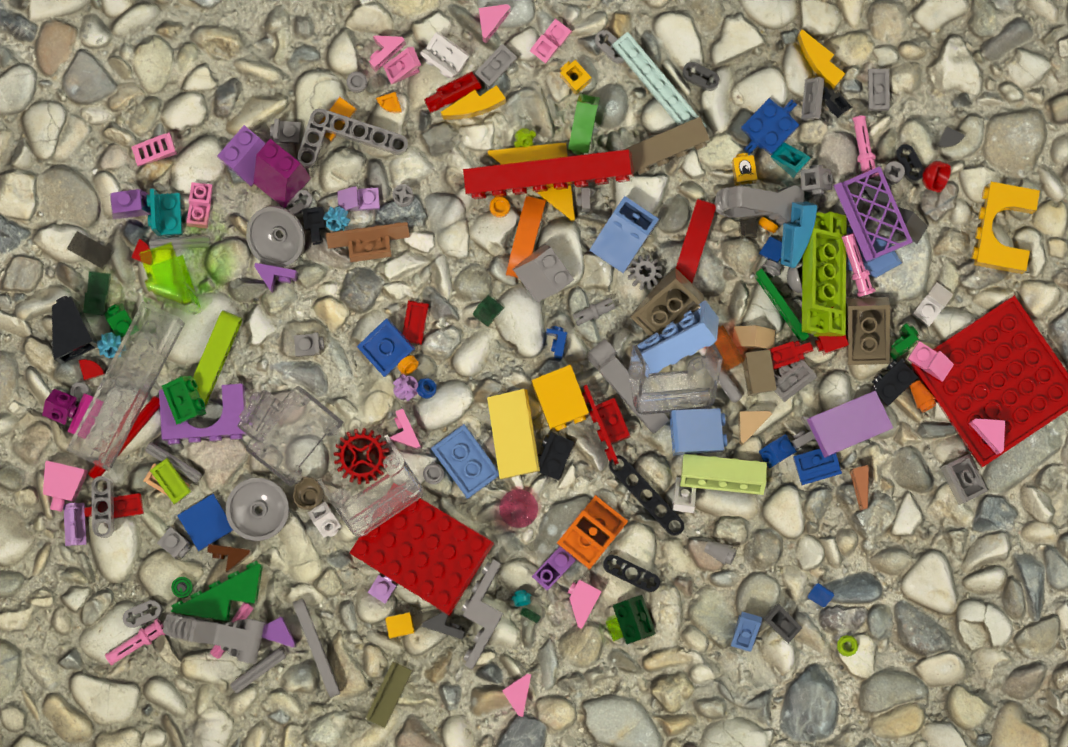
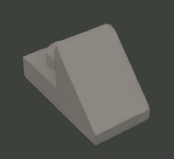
[791,416,815,449]

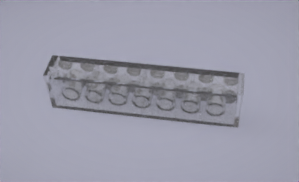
[66,301,185,472]

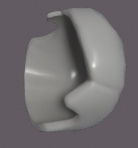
[787,261,803,293]

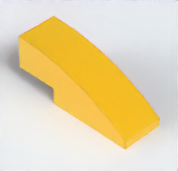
[797,30,845,90]
[441,85,506,120]

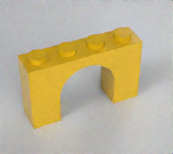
[972,182,1040,274]

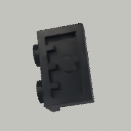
[871,358,918,406]
[538,432,575,481]

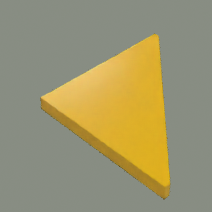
[488,142,575,221]

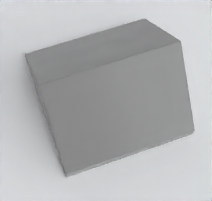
[940,454,988,505]

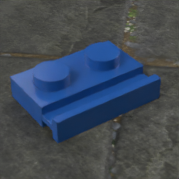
[793,449,842,486]

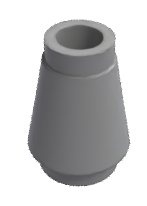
[704,540,737,565]

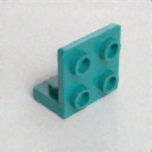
[147,188,183,236]

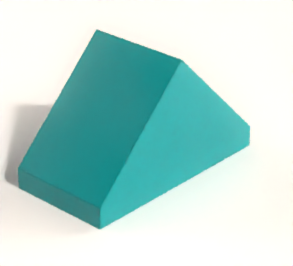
[771,142,811,179]

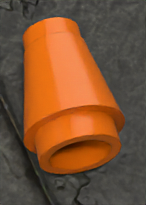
[909,380,936,413]

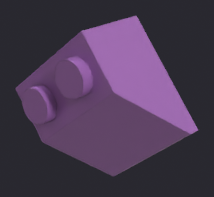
[217,125,266,187]

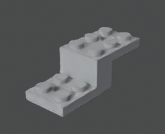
[461,559,503,670]

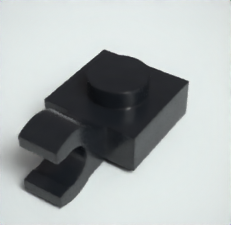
[822,83,852,118]
[302,207,326,245]

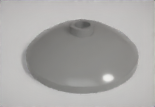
[246,206,305,267]
[226,478,289,541]

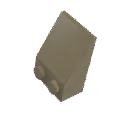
[630,268,704,336]
[846,297,890,365]

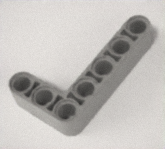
[297,108,408,168]
[587,339,670,434]

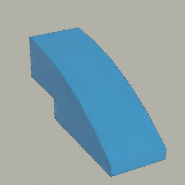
[781,202,817,268]

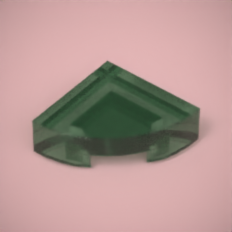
[519,607,541,624]

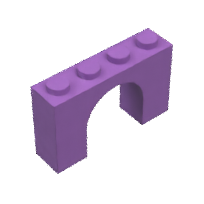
[159,384,248,445]

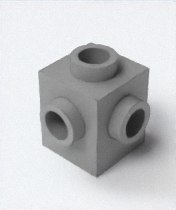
[800,165,833,195]

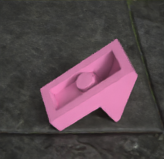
[369,36,406,72]
[383,47,421,84]
[907,341,954,382]
[389,408,421,450]

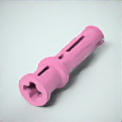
[852,116,879,179]
[841,233,876,297]
[105,618,165,665]

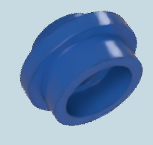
[416,378,436,399]

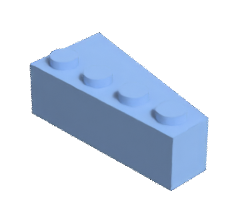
[633,300,719,377]

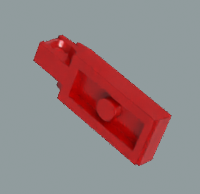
[424,72,481,113]
[768,341,814,370]
[84,493,144,519]

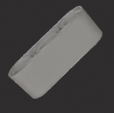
[91,476,114,538]

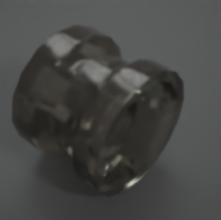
[738,217,757,239]

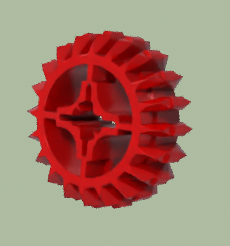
[334,428,390,485]

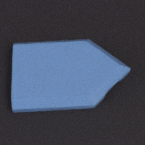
[846,227,902,278]

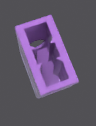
[110,189,151,220]

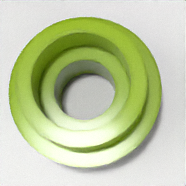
[837,635,858,656]

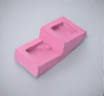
[530,19,572,63]

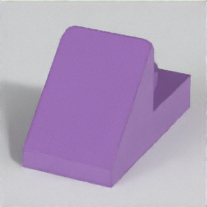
[254,263,298,293]

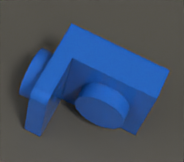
[546,326,567,359]

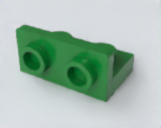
[890,323,919,360]
[162,376,206,425]

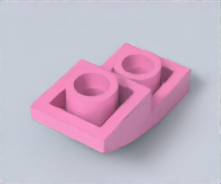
[186,182,213,229]

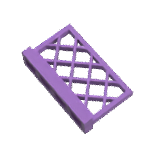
[833,166,913,263]

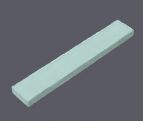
[612,32,706,127]

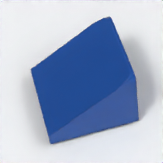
[759,236,782,263]
[807,583,834,607]

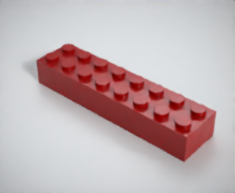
[463,149,634,200]

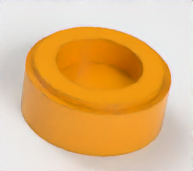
[489,197,510,218]
[758,216,779,234]
[397,355,419,375]

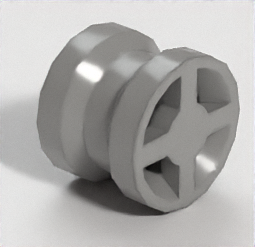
[882,161,905,185]
[393,184,414,207]

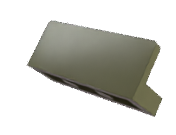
[365,661,413,728]

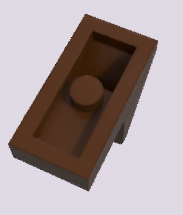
[207,544,252,573]

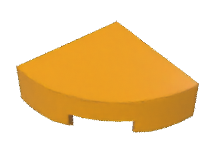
[376,92,402,113]

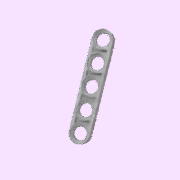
[293,598,341,698]

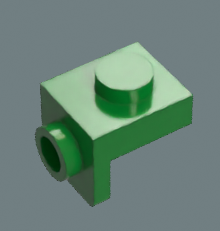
[105,303,137,338]

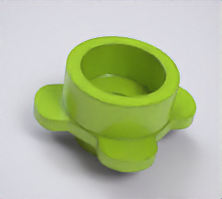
[514,128,536,148]

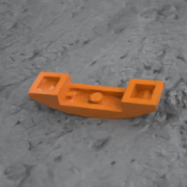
[506,196,546,278]

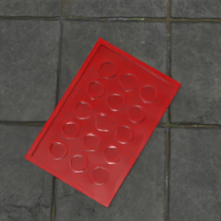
[350,482,494,616]

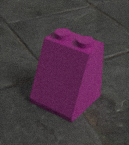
[254,139,311,208]

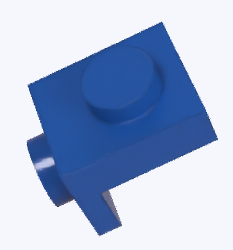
[759,434,797,468]

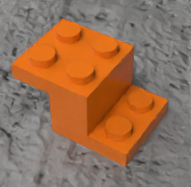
[557,495,628,570]

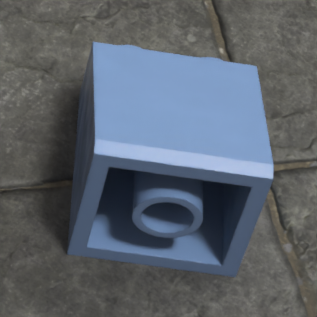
[669,408,727,456]

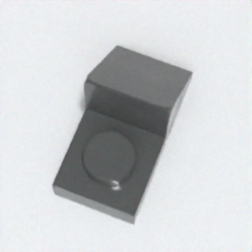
[764,603,802,643]
[422,612,465,640]

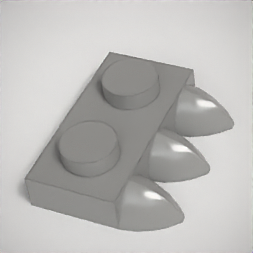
[774,360,817,402]

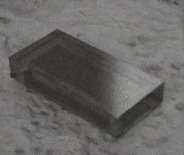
[67,231,114,270]

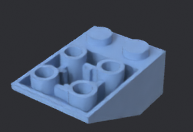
[589,196,659,273]

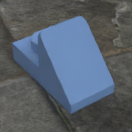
[731,612,762,652]

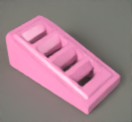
[132,133,177,167]

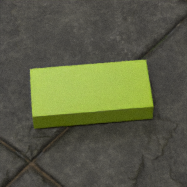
[150,458,192,504]

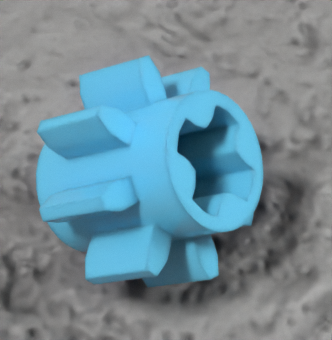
[323,206,350,232]
[97,332,124,358]

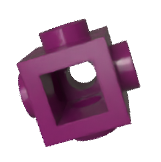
[42,389,78,425]

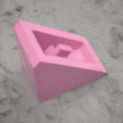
[479,4,511,43]
[969,419,1005,454]
[502,674,531,717]

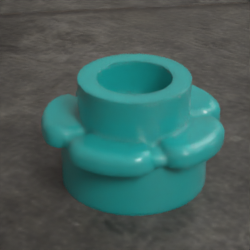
[511,590,532,607]

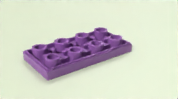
[807,390,893,457]

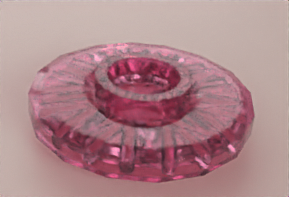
[499,489,538,528]

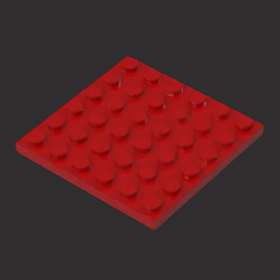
[911,295,1068,468]

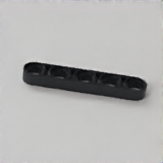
[608,455,684,536]

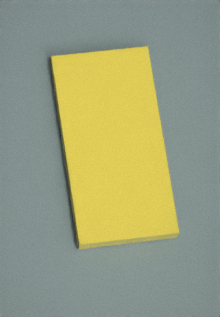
[487,389,540,479]

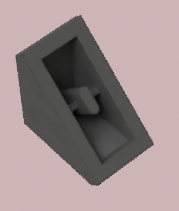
[858,178,892,218]
[883,206,928,244]

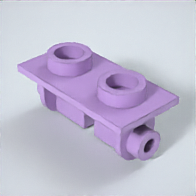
[64,503,87,546]

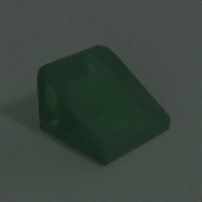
[473,295,504,327]

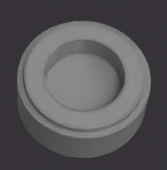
[347,72,367,93]
[70,382,92,403]

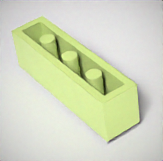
[680,454,767,495]

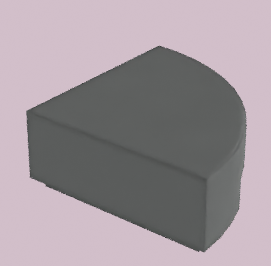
[937,126,965,148]

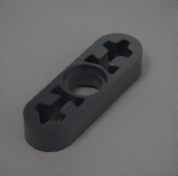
[603,555,660,592]

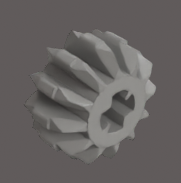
[627,255,662,290]

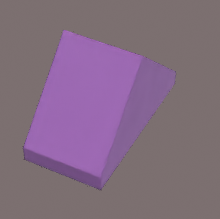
[262,617,296,648]

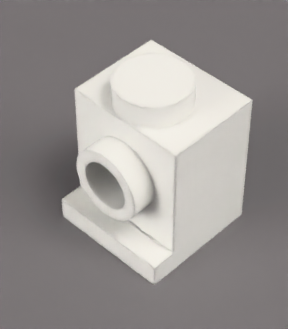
[308,502,341,538]

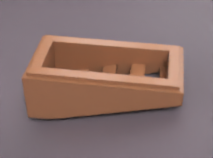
[850,465,869,510]

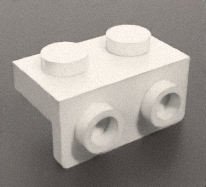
[420,32,471,78]

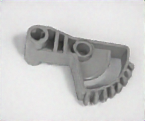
[715,185,804,225]
[163,613,265,664]

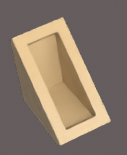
[732,325,775,350]
[738,411,772,445]

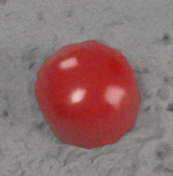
[922,161,951,193]

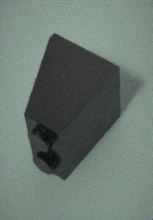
[52,296,97,364]

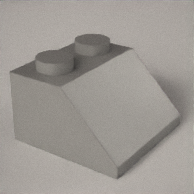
[512,244,574,302]

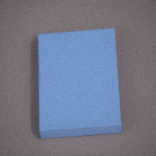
[431,424,499,499]

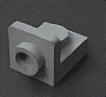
[270,119,301,144]
[294,332,324,357]
[157,527,190,559]

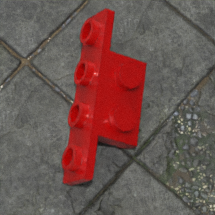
[582,384,631,465]

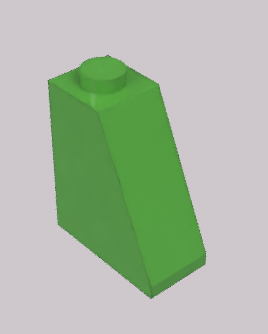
[568,94,600,155]

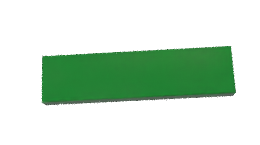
[754,269,810,343]

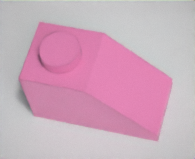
[568,580,602,629]

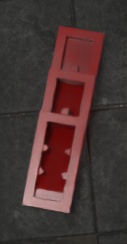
[676,198,716,283]

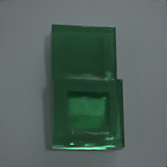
[83,271,111,316]

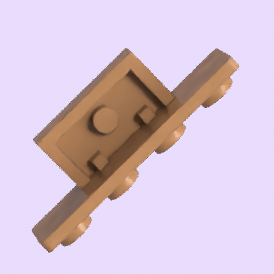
[326,222,410,262]

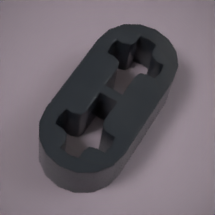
[895,144,924,182]

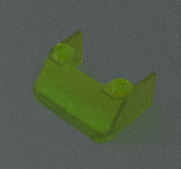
[139,242,202,315]

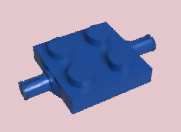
[741,98,800,156]

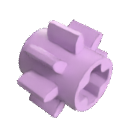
[393,374,418,401]

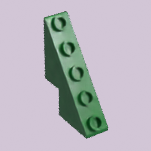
[171,561,263,621]

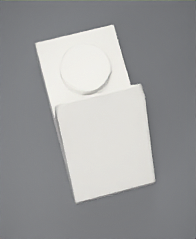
[912,282,953,327]
[672,477,696,513]

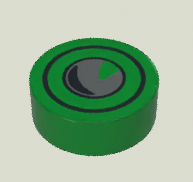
[171,577,193,598]

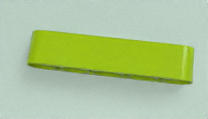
[193,310,242,407]

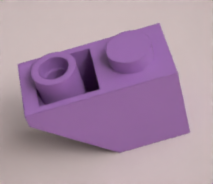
[532,547,576,591]

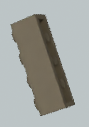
[624,117,710,175]

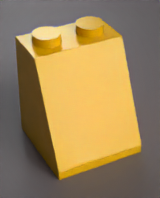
[532,364,589,432]

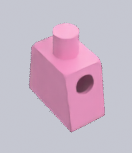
[43,461,88,512]

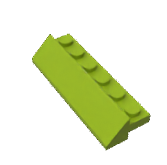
[802,212,847,337]

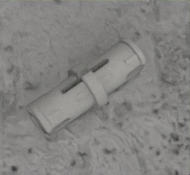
[572,297,616,326]

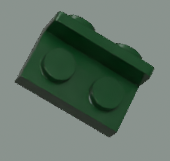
[613,595,656,644]

